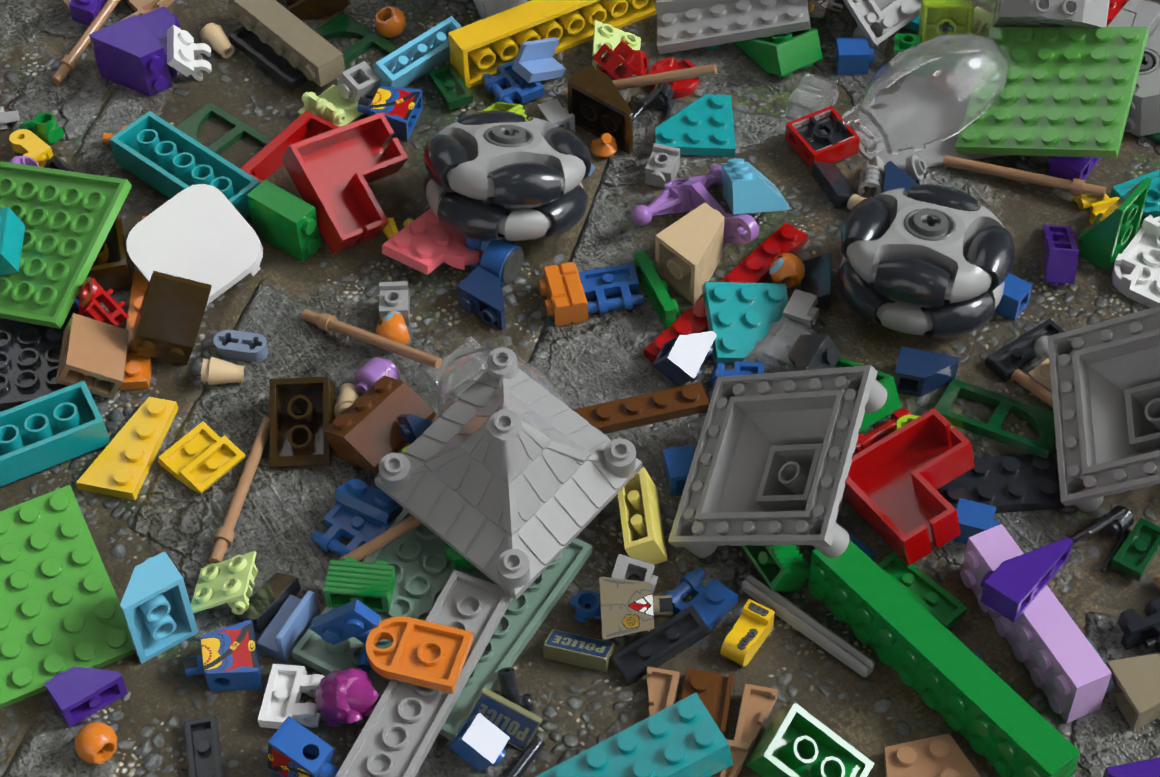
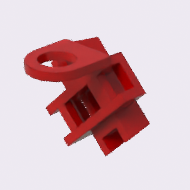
[592,40,649,81]
[76,277,129,327]

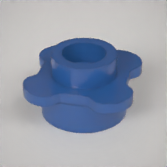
[570,590,601,623]

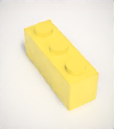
[618,467,668,565]

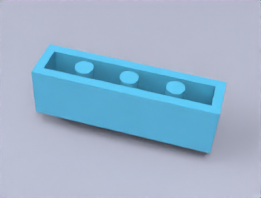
[374,16,462,89]

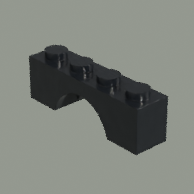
[787,334,841,371]

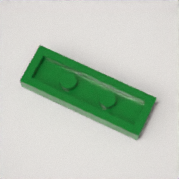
[634,250,679,330]
[877,551,968,630]

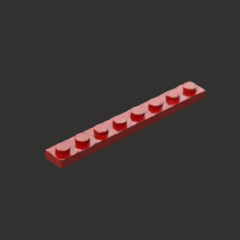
[644,222,808,362]

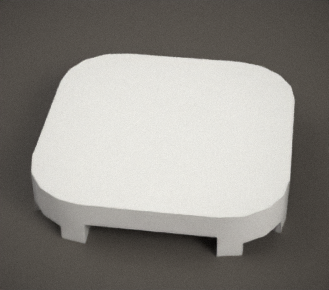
[126,184,264,312]
[1111,215,1160,308]

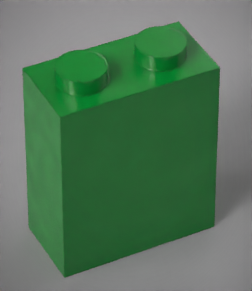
[247,179,321,262]

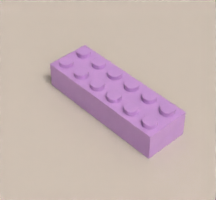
[960,524,1112,724]

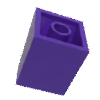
[89,15,173,97]

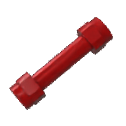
[853,408,912,456]

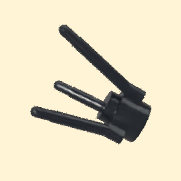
[633,83,675,122]
[1069,505,1134,573]

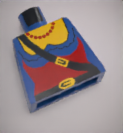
[357,86,423,142]
[184,620,263,691]
[268,716,339,777]

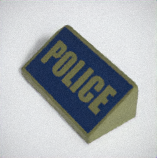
[543,629,615,672]
[466,687,542,751]

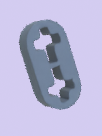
[213,330,269,362]

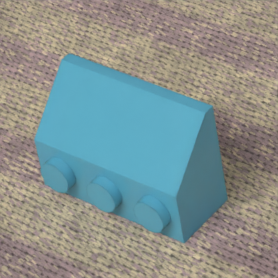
[721,158,789,214]
[120,551,199,664]

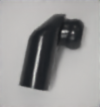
[1014,155,1042,174]
[498,667,533,711]

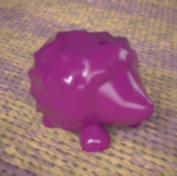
[314,668,378,727]

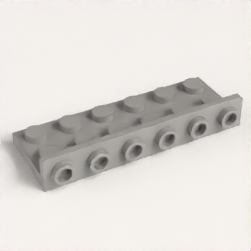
[655,0,810,55]

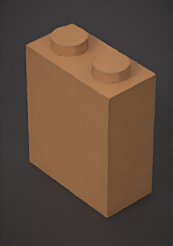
[56,313,129,399]

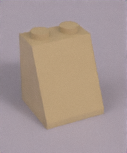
[655,202,725,304]

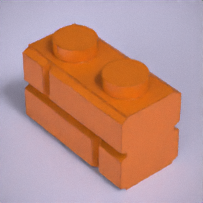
[538,262,588,327]

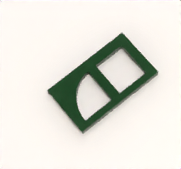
[314,12,399,81]
[176,102,272,155]
[935,378,1056,459]

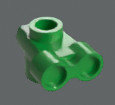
[20,112,64,145]

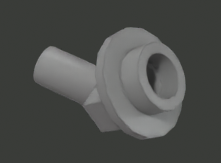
[896,154,926,181]

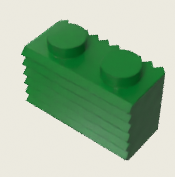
[742,544,810,592]
[323,557,396,613]

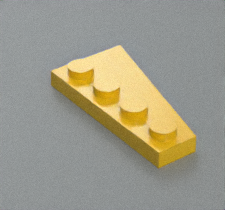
[76,397,178,501]

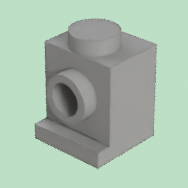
[337,61,381,103]
[537,99,575,132]
[645,143,680,188]
[379,281,410,326]
[781,289,819,337]
[611,554,658,595]

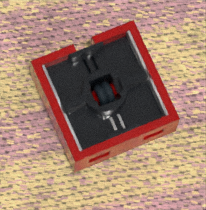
[785,106,860,170]

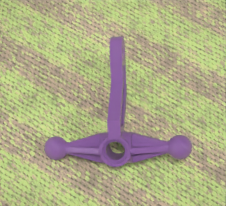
[631,165,759,244]

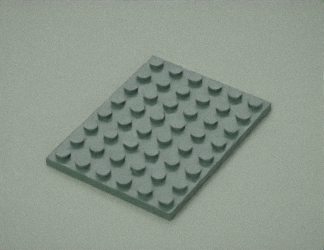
[291,509,592,741]

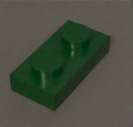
[428,64,473,111]
[1110,517,1160,581]

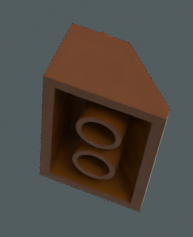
[324,375,436,472]

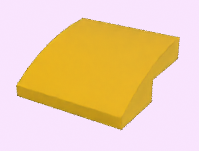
[158,421,245,494]

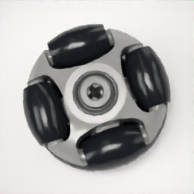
[423,110,591,241]
[836,184,1015,339]

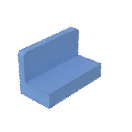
[512,38,566,83]
[257,590,319,662]

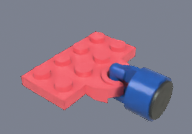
[382,208,524,285]

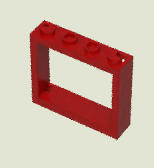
[240,111,338,183]

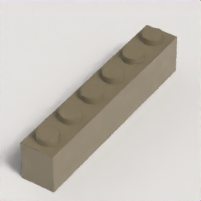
[227,0,345,87]

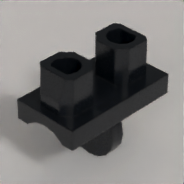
[1118,598,1160,653]

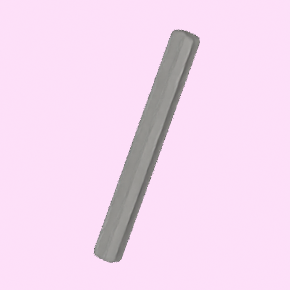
[741,575,875,677]

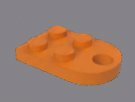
[366,616,473,694]

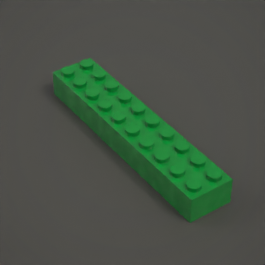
[808,539,1081,777]

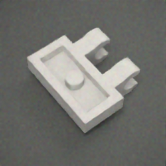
[167,25,212,81]
[258,664,325,729]

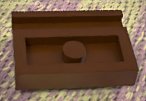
[681,668,734,737]

